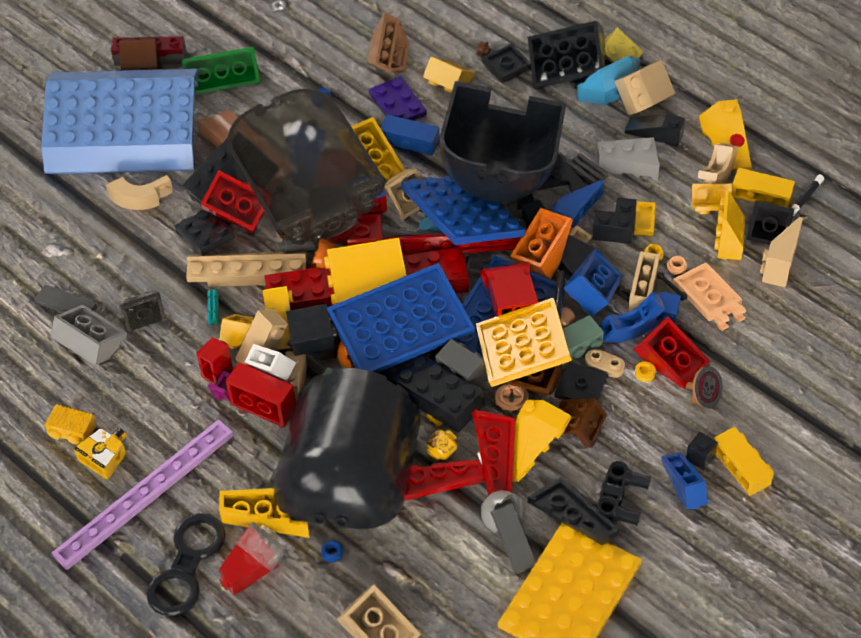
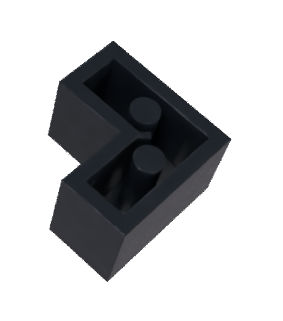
[592,197,637,244]

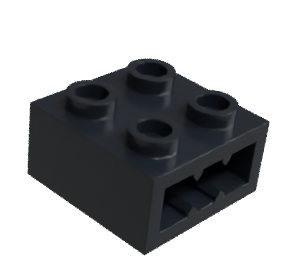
[286,304,338,356]

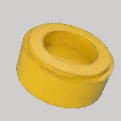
[635,361,656,382]

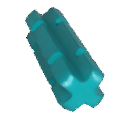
[207,289,219,325]

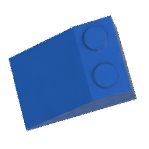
[564,248,623,316]

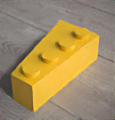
[219,488,310,538]

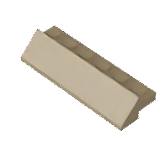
[186,251,308,287]

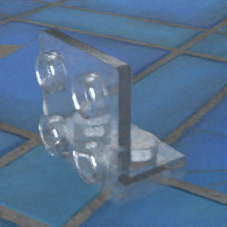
[236,522,299,571]

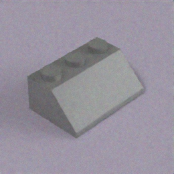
[51,304,127,366]

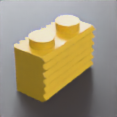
[45,404,97,444]

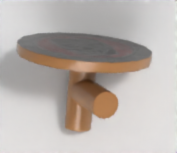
[686,366,723,408]

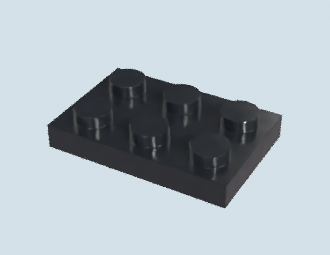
[174,210,236,256]

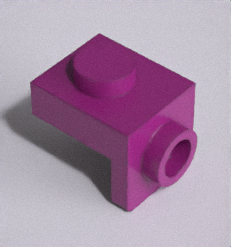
[207,371,230,402]

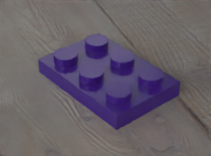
[369,76,427,121]

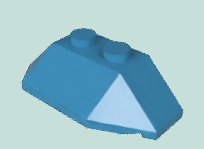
[577,56,641,105]

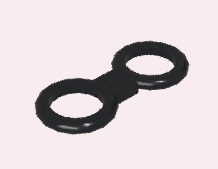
[146,513,226,617]

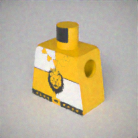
[74,428,127,480]

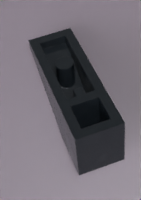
[624,114,685,147]

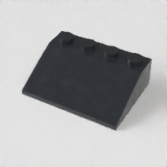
[527,20,605,89]
[182,130,279,225]

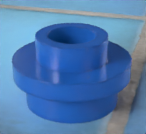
[321,541,343,563]

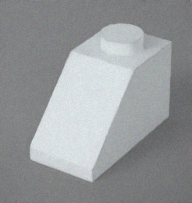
[244,344,296,381]

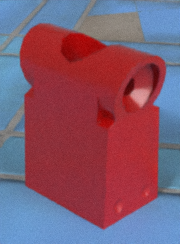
[480,262,538,317]

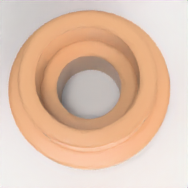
[667,256,687,275]

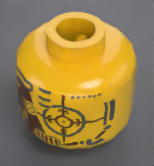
[426,429,457,461]

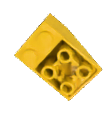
[714,189,745,260]

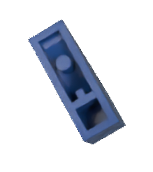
[551,180,604,228]
[661,452,708,510]

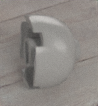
[481,490,523,534]

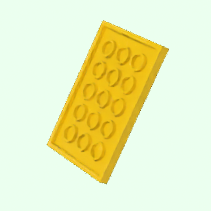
[498,523,642,638]

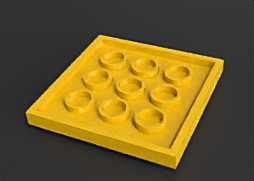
[476,298,572,387]

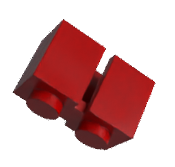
[196,337,233,385]

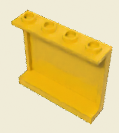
[324,238,407,305]

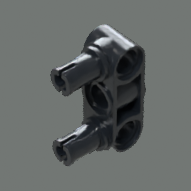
[597,461,651,526]

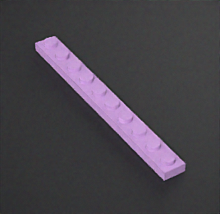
[52,419,233,570]

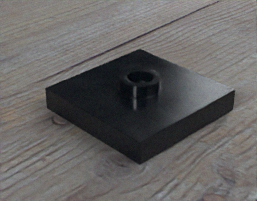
[482,43,531,83]
[555,361,608,401]

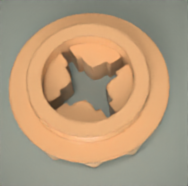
[495,383,528,413]

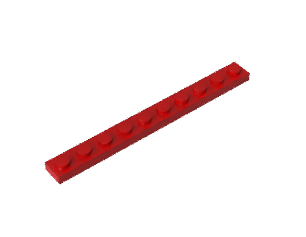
[347,228,528,255]

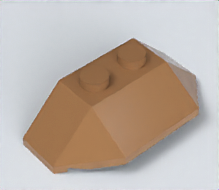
[367,12,409,73]

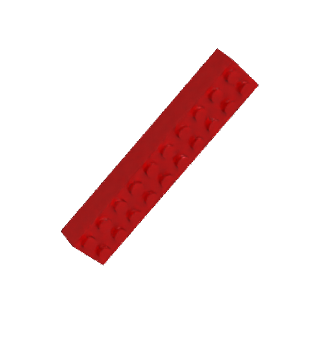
[264,247,469,310]

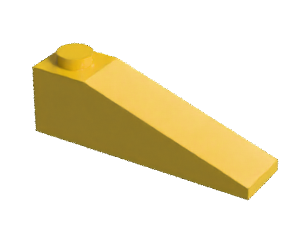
[340,117,405,182]
[513,400,572,482]

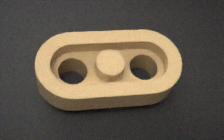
[585,349,625,378]

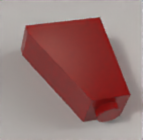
[219,525,279,595]

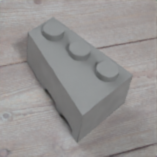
[596,137,660,181]

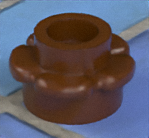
[476,41,491,58]

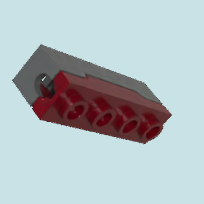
[111,36,187,66]

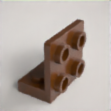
[558,399,607,448]

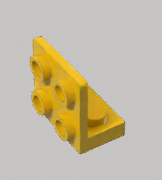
[691,183,732,214]

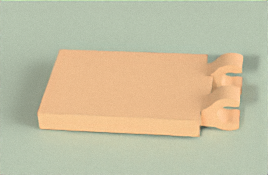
[673,263,746,331]

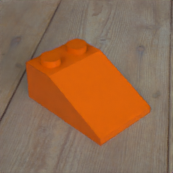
[510,208,573,279]

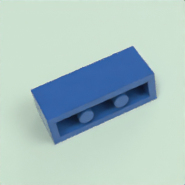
[380,115,440,155]

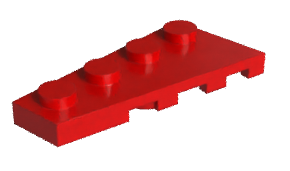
[472,410,515,496]

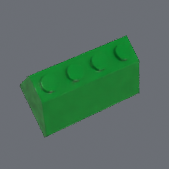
[182,46,260,94]

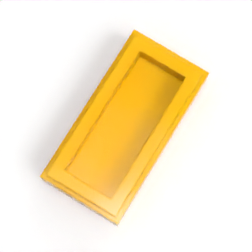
[634,201,656,236]

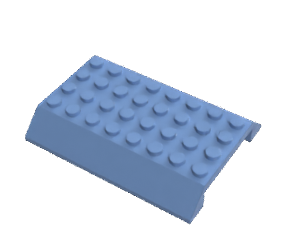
[41,69,198,174]

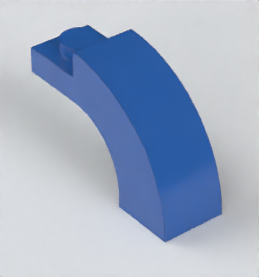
[599,292,665,343]

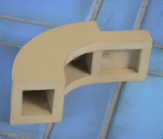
[698,143,738,184]
[106,175,173,210]

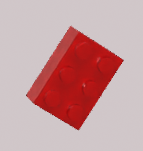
[200,170,271,234]
[226,362,296,427]

